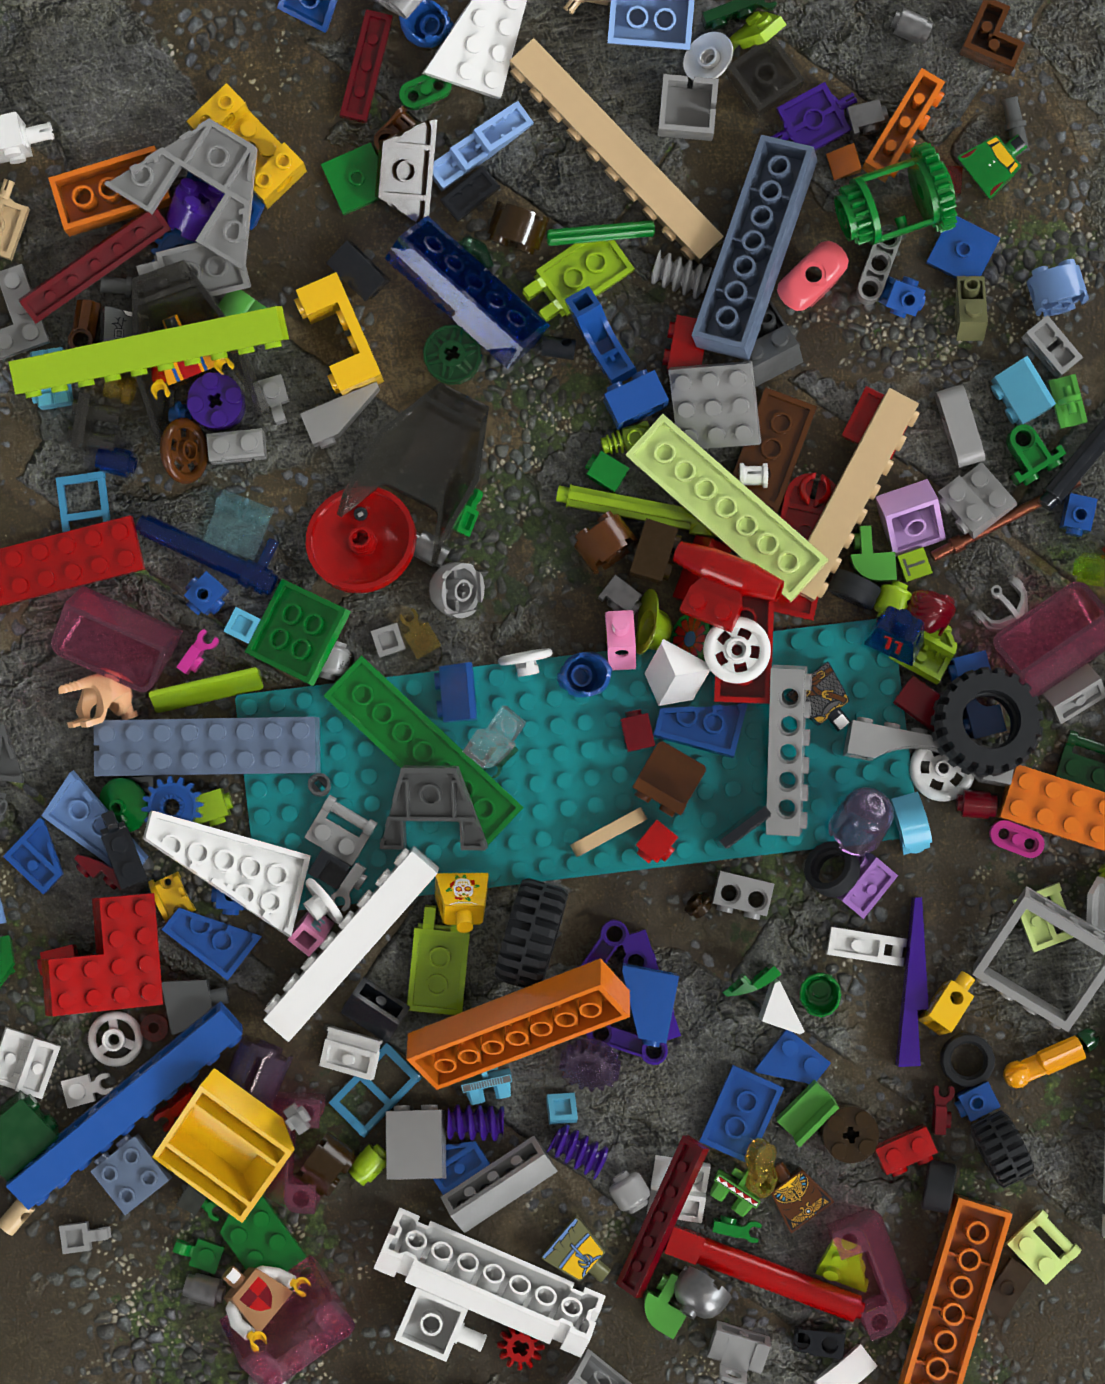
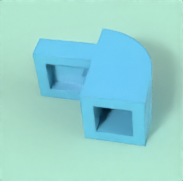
[891,792,932,855]

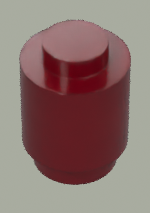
[956,789,998,819]

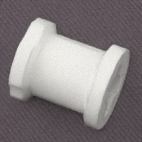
[739,463,768,488]

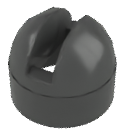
[308,773,331,797]

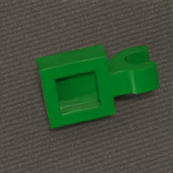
[448,485,483,538]
[711,1215,762,1243]
[172,1237,225,1274]

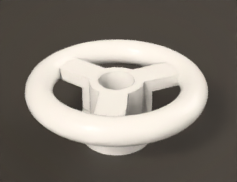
[498,648,553,677]
[303,878,344,924]
[88,1011,143,1067]

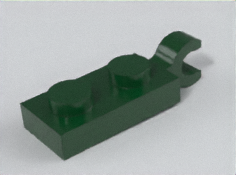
[701,0,777,30]

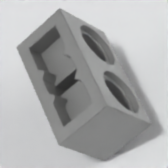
[1021,315,1083,379]
[711,870,775,920]

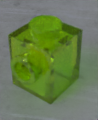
[1073,552,1105,587]

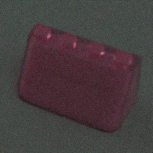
[993,582,1105,697]
[51,586,183,692]

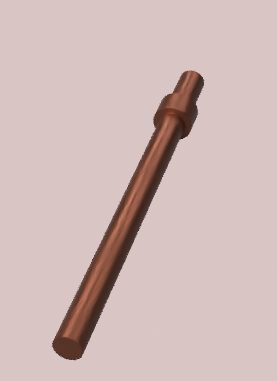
[930,481,1081,562]

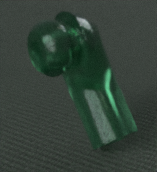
[457,236,494,271]

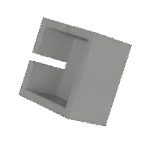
[658,74,719,141]

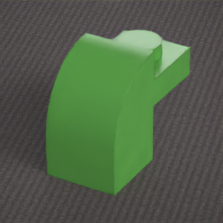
[848,526,897,583]
[644,1270,686,1339]

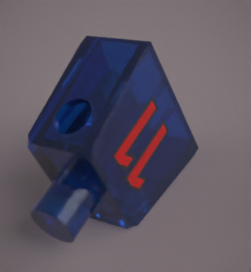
[864,606,924,666]

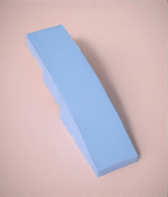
[432,101,534,191]

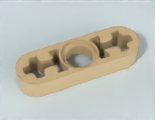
[570,807,647,857]

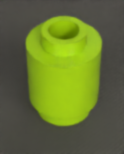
[348,1144,386,1186]

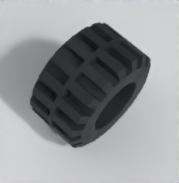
[971,1110,1034,1188]

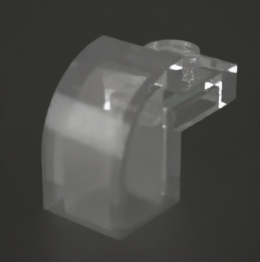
[462,706,527,769]

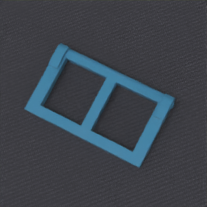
[56,471,111,532]
[329,1043,423,1138]

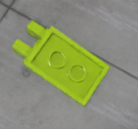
[522,240,635,324]
[407,905,470,1015]

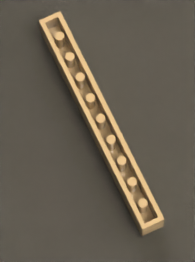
[510,38,724,264]

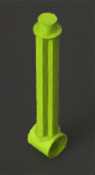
[556,483,716,539]

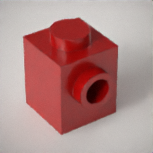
[635,819,678,863]

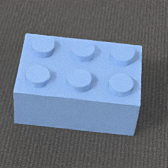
[607,0,695,51]

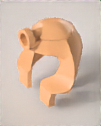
[58,671,138,728]

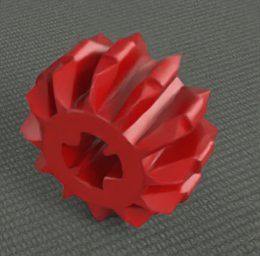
[497,1327,545,1370]

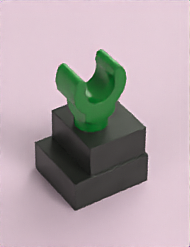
[176,1184,219,1222]

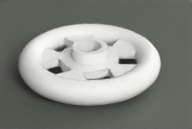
[703,616,771,684]
[910,749,974,802]

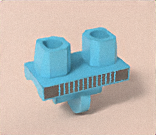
[461,1067,512,1105]

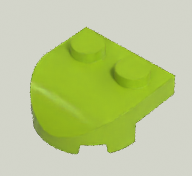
[889,625,957,685]

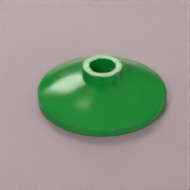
[99,777,148,832]

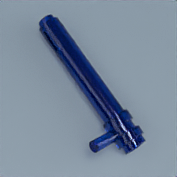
[136,515,279,595]

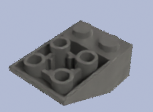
[738,300,803,387]

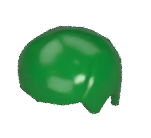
[799,972,842,1017]

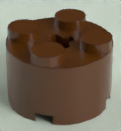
[574,511,639,574]

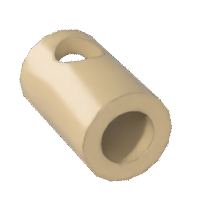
[0,1199,35,1236]

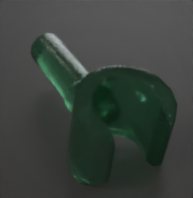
[484,746,519,778]

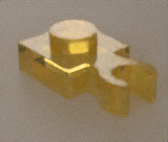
[400,608,441,660]

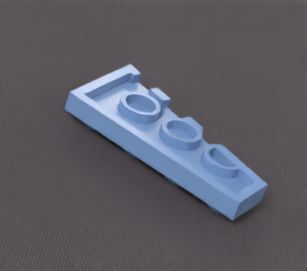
[41,770,148,867]

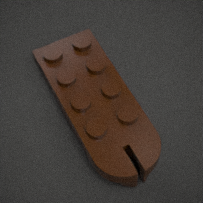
[733,387,817,514]

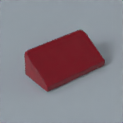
[893,676,940,732]

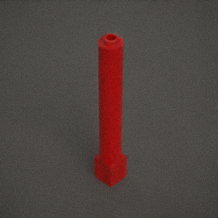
[663,1224,865,1322]

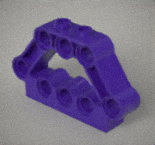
[575,919,681,1065]

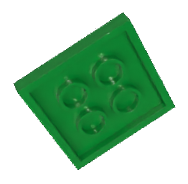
[245,579,351,686]

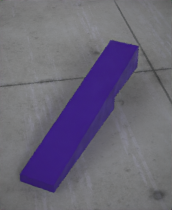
[895,897,929,1067]

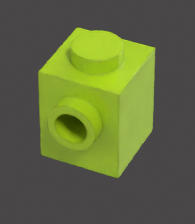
[195,788,234,827]

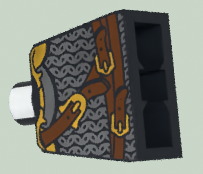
[784,662,851,731]

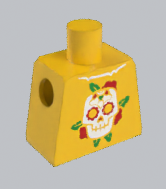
[434,873,489,933]
[918,971,975,1036]

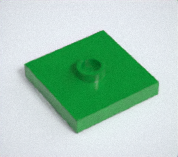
[321,142,380,216]

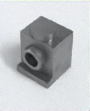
[845,99,889,140]
[598,575,642,614]

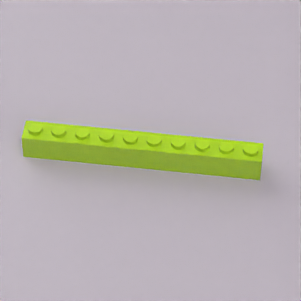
[8,306,289,399]

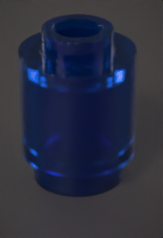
[95,445,138,478]

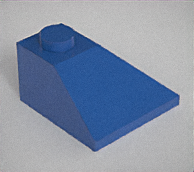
[277,0,338,33]

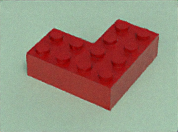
[41,893,163,1016]

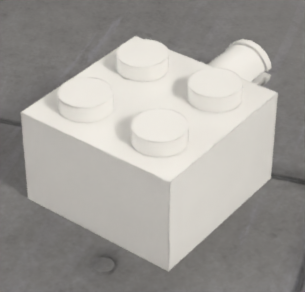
[0,112,54,164]
[394,1287,487,1362]

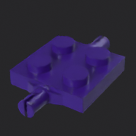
[770,82,857,151]

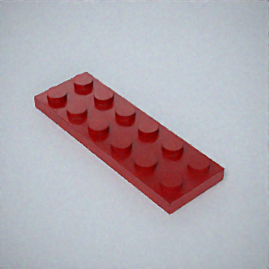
[0,515,146,607]

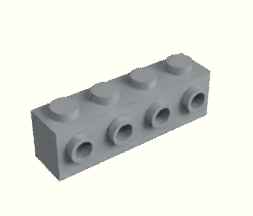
[441,1136,558,1233]

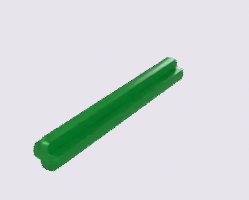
[546,220,655,246]

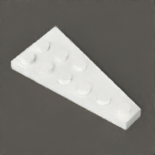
[422,0,527,99]

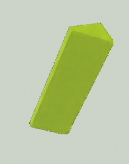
[149,667,264,713]

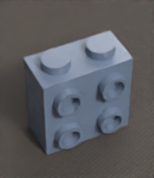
[91,1133,172,1215]

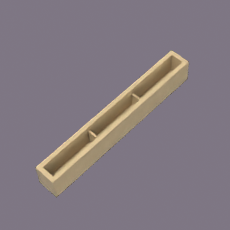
[799,388,920,602]

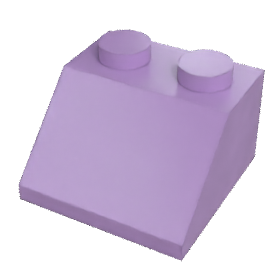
[875,479,946,556]

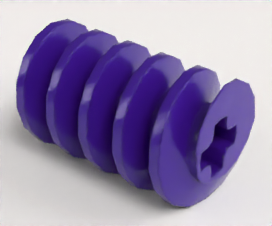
[447,1104,504,1141]
[546,1124,608,1180]

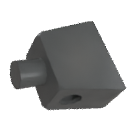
[162,979,230,1035]

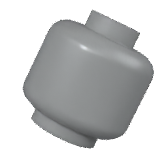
[609,1170,650,1214]

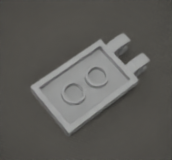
[136,242,251,307]

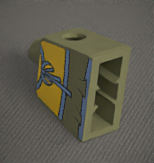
[542,1214,611,1283]

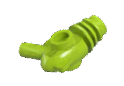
[600,421,650,454]

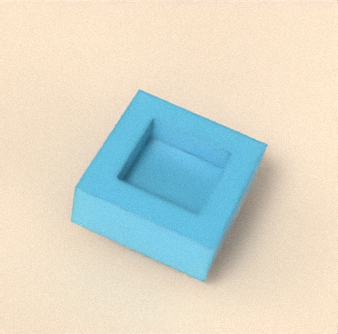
[224,607,261,644]
[546,1092,578,1125]

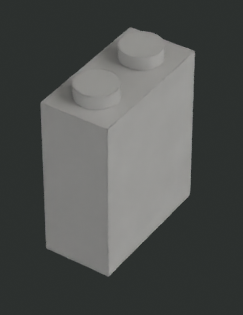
[386,1105,446,1180]

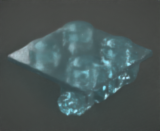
[203,489,275,560]

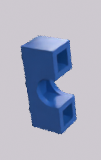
[947,650,1007,739]

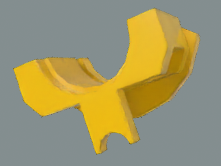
[148,872,196,922]

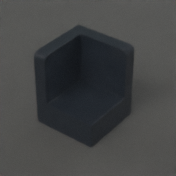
[308,849,352,889]

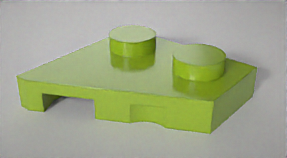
[729,11,787,51]
[815,1236,869,1293]

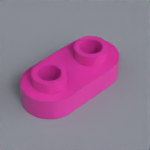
[989,820,1045,858]

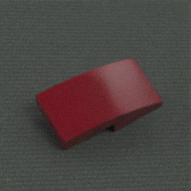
[74,854,126,890]

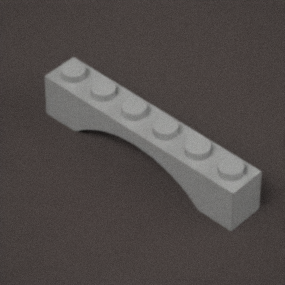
[843,717,1014,787]

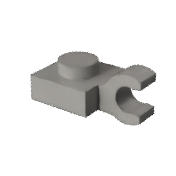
[255,374,290,426]
[330,862,367,911]
[283,1103,311,1135]
[59,1221,112,1254]

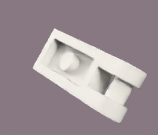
[826,927,908,967]

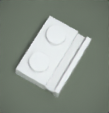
[319,1026,383,1080]

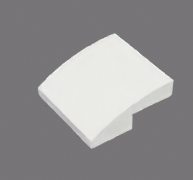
[0,1027,61,1099]
[647,1155,710,1223]

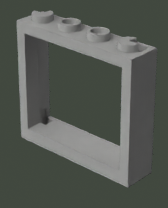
[972,886,1105,1032]

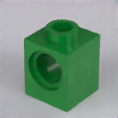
[585,451,629,493]

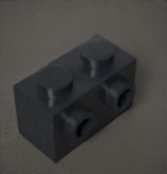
[341,977,410,1043]

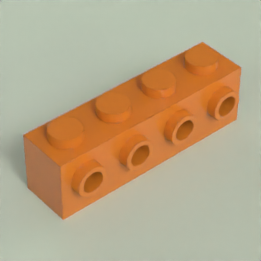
[862,68,945,183]

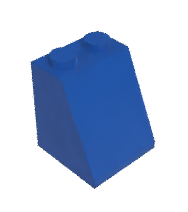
[621,963,679,1047]

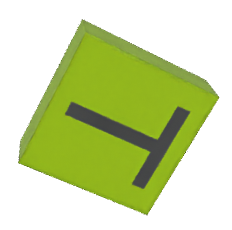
[897,547,933,583]

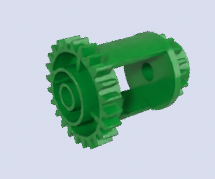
[834,142,957,245]

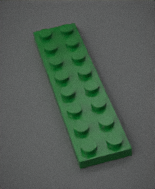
[324,655,524,845]

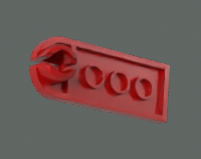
[774,473,836,621]

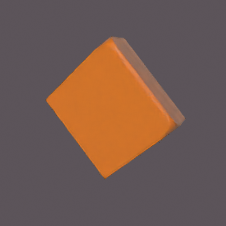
[826,143,862,181]

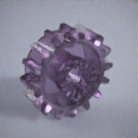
[559,1039,621,1092]

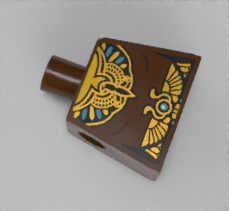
[769,1161,834,1234]

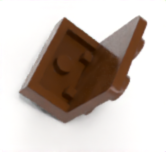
[632,741,706,817]

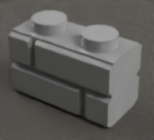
[206,428,267,465]

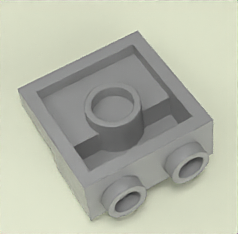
[938,462,1017,539]

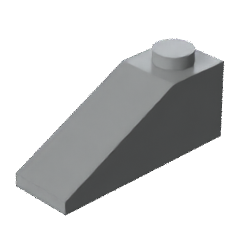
[300,381,380,449]

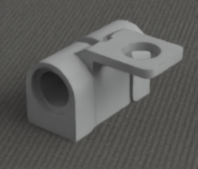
[707,1320,771,1384]

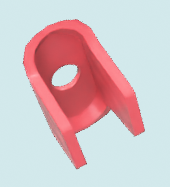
[777,241,849,311]

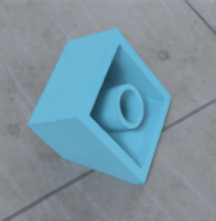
[991,356,1056,426]

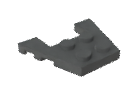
[380,765,488,851]

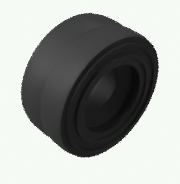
[828,569,881,610]

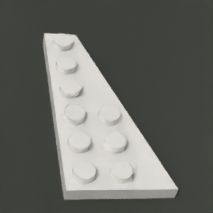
[143,811,311,937]

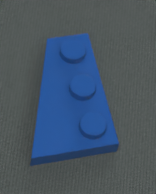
[653,704,748,758]
[161,907,262,981]

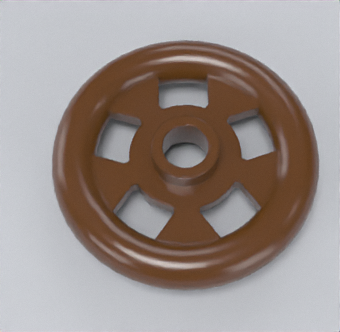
[160,418,208,484]

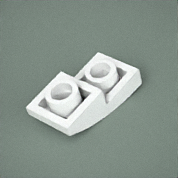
[813,1344,877,1384]

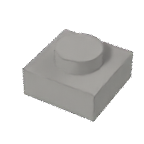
[371,623,406,658]

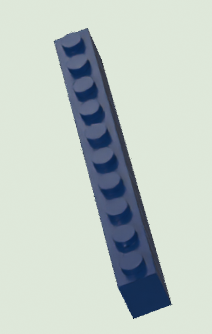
[6,1001,243,1210]

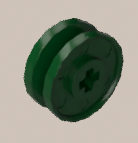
[423,325,482,385]

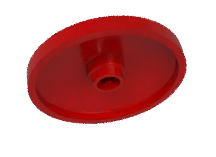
[306,486,417,593]

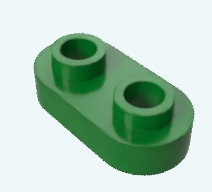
[399,75,452,110]

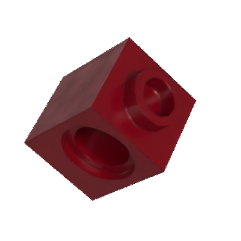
[620,709,655,752]

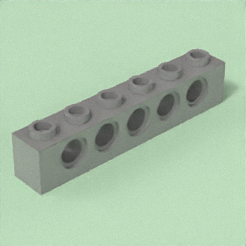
[766,665,812,836]

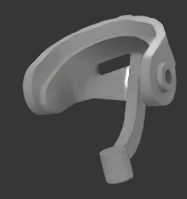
[971,574,1031,635]

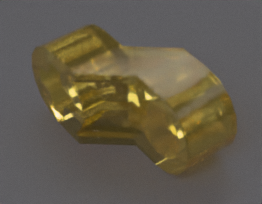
[745,1138,778,1198]

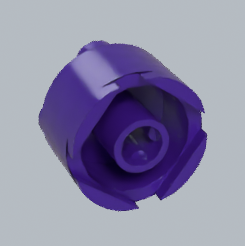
[166,178,224,242]
[187,373,246,432]

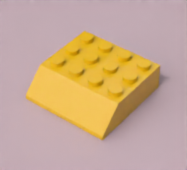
[152,1068,295,1223]

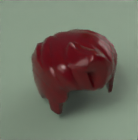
[907,589,956,636]

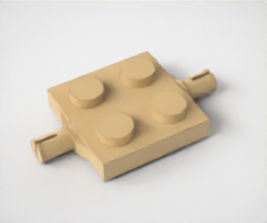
[0,179,30,261]

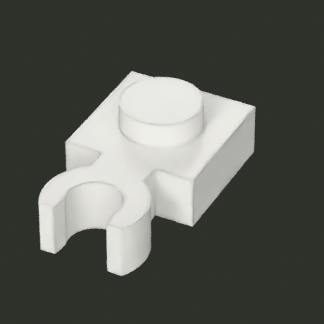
[61,1073,113,1108]

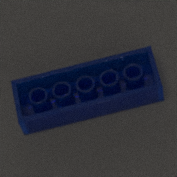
[385,215,550,369]

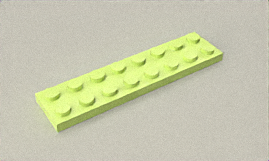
[626,414,829,602]

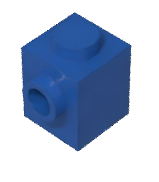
[1059,493,1098,537]
[954,1081,1001,1122]

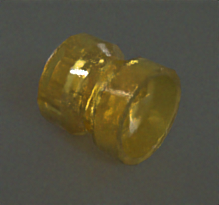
[103,377,138,405]

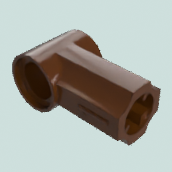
[68,299,102,348]

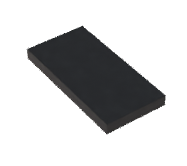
[714,806,771,849]

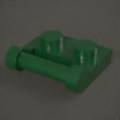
[1054,730,1105,792]

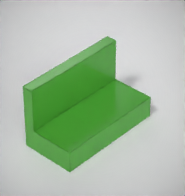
[776,1079,839,1147]

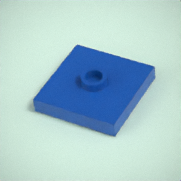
[925,216,1000,279]

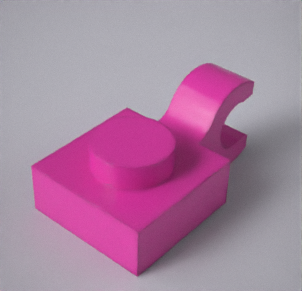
[176,629,219,675]

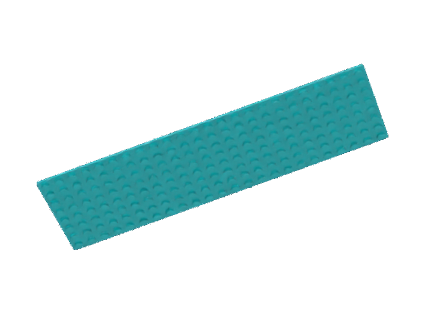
[235,618,914,910]

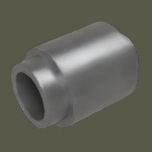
[890,8,933,44]
[413,530,451,568]
[183,1273,226,1307]

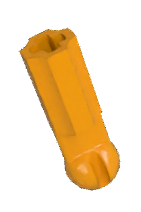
[1003,1035,1086,1089]

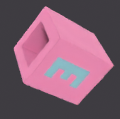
[287,912,334,957]

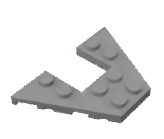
[104,118,258,271]

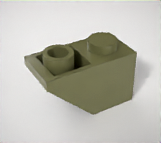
[955,276,988,341]

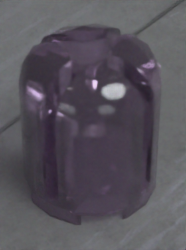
[226,1035,293,1109]

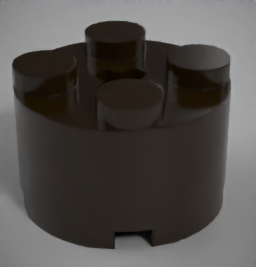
[487,201,550,255]
[820,1104,879,1163]
[295,1132,357,1197]

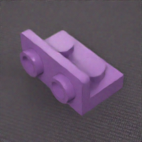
[837,850,898,919]

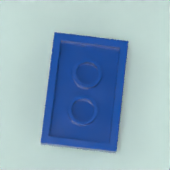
[699,1064,784,1165]

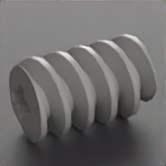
[651,249,712,299]

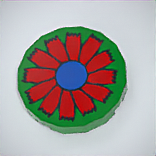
[670,615,713,661]

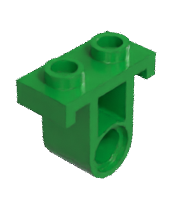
[1006,424,1067,486]

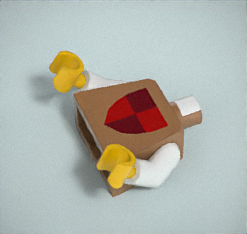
[222,1265,311,1352]

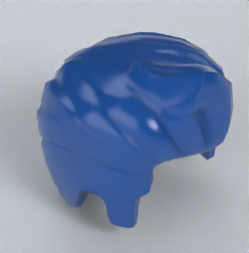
[399,0,454,48]
[557,652,612,698]

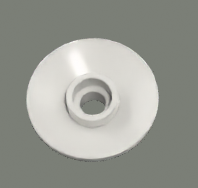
[683,32,733,80]

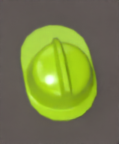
[635,589,673,654]

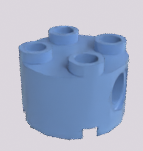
[1026,259,1089,317]

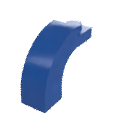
[565,286,637,384]

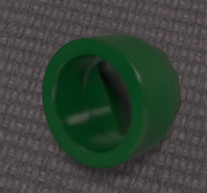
[1075,1028,1100,1053]

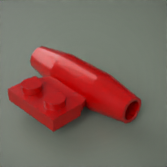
[673,541,784,633]

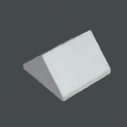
[644,639,710,706]
[758,978,805,1034]

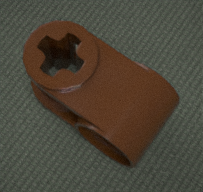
[374,106,421,155]

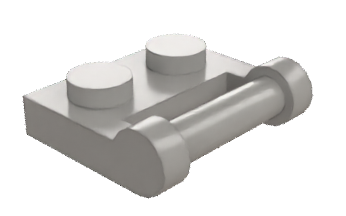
[304,795,378,866]

